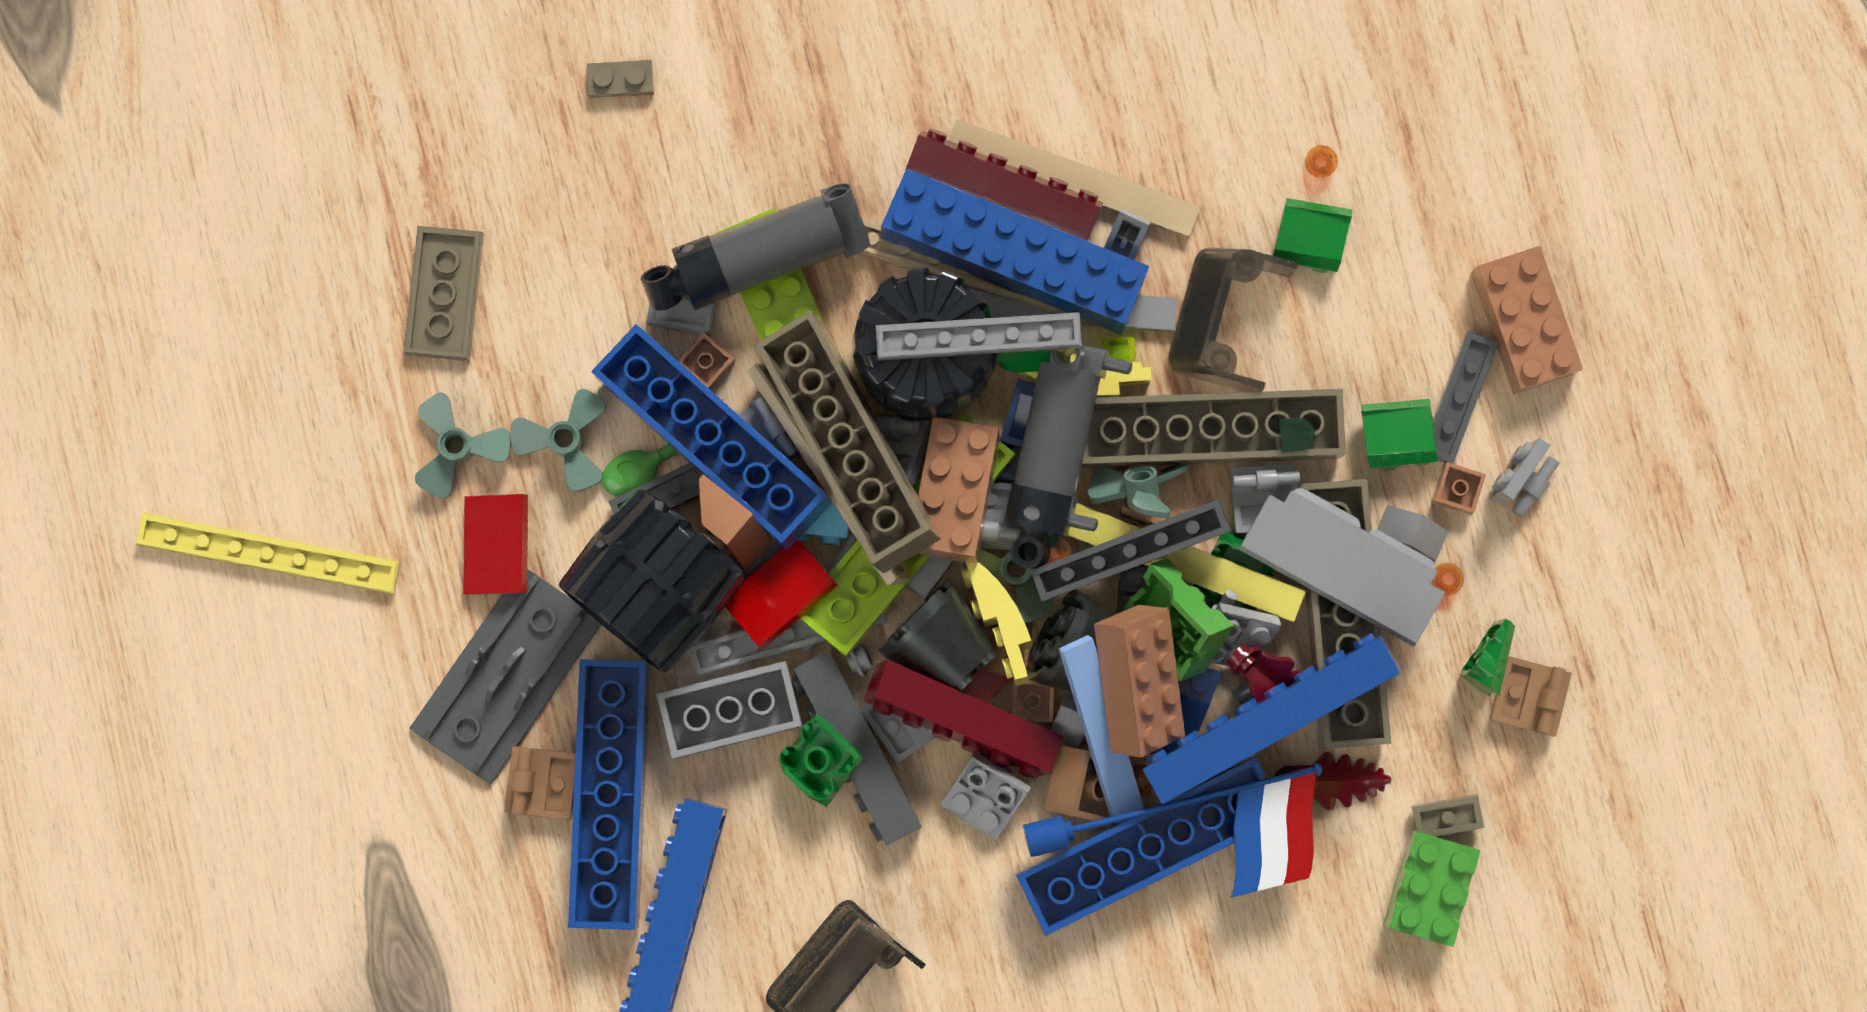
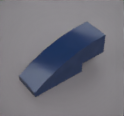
[997,378,1035,484]

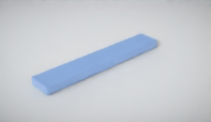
[1059,635,1144,824]

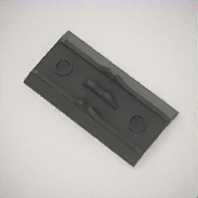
[409,569,601,784]

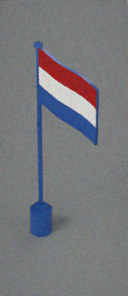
[1023,763,1322,898]

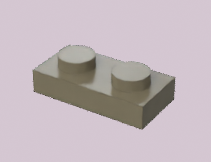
[587,60,654,98]
[1411,794,1484,837]

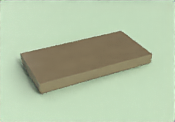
[403,226,484,362]

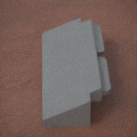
[1239,488,1445,647]

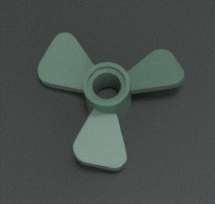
[511,389,606,492]
[415,393,511,498]
[1088,463,1190,519]
[963,534,1060,623]

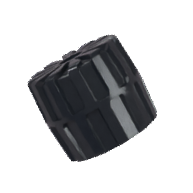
[852,267,998,419]
[559,489,744,672]

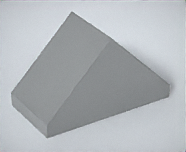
[1104,209,1151,260]
[1377,505,1448,562]
[907,557,953,601]
[1050,691,1084,749]

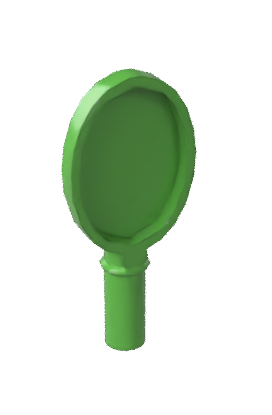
[602,444,678,496]

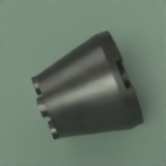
[878,580,996,691]
[1027,590,1109,693]

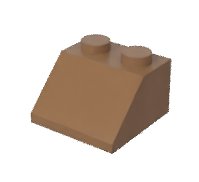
[1043,745,1115,825]

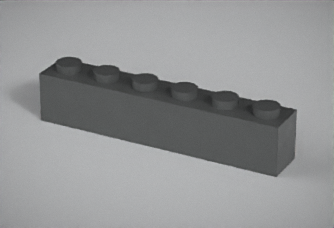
[1030,500,1231,602]
[791,650,922,846]

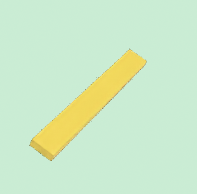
[1068,503,1306,622]
[135,513,401,594]

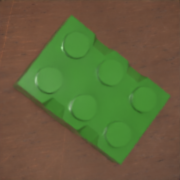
[1123,558,1234,682]
[1383,830,1481,947]

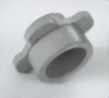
[847,645,874,677]

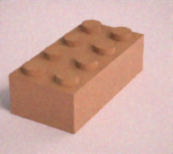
[1471,246,1583,394]
[917,417,1000,564]
[1094,605,1185,757]

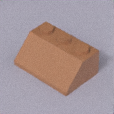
[699,474,772,571]

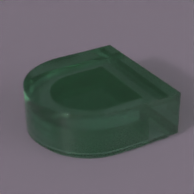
[1278,418,1315,454]

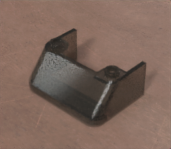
[1168,247,1298,392]
[766,900,926,1012]

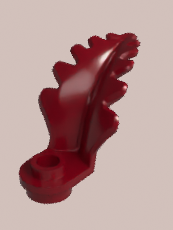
[1226,644,1302,703]
[1274,752,1391,811]

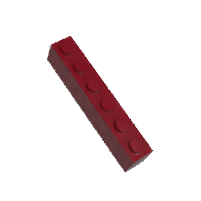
[905,129,1103,241]
[863,660,1063,779]

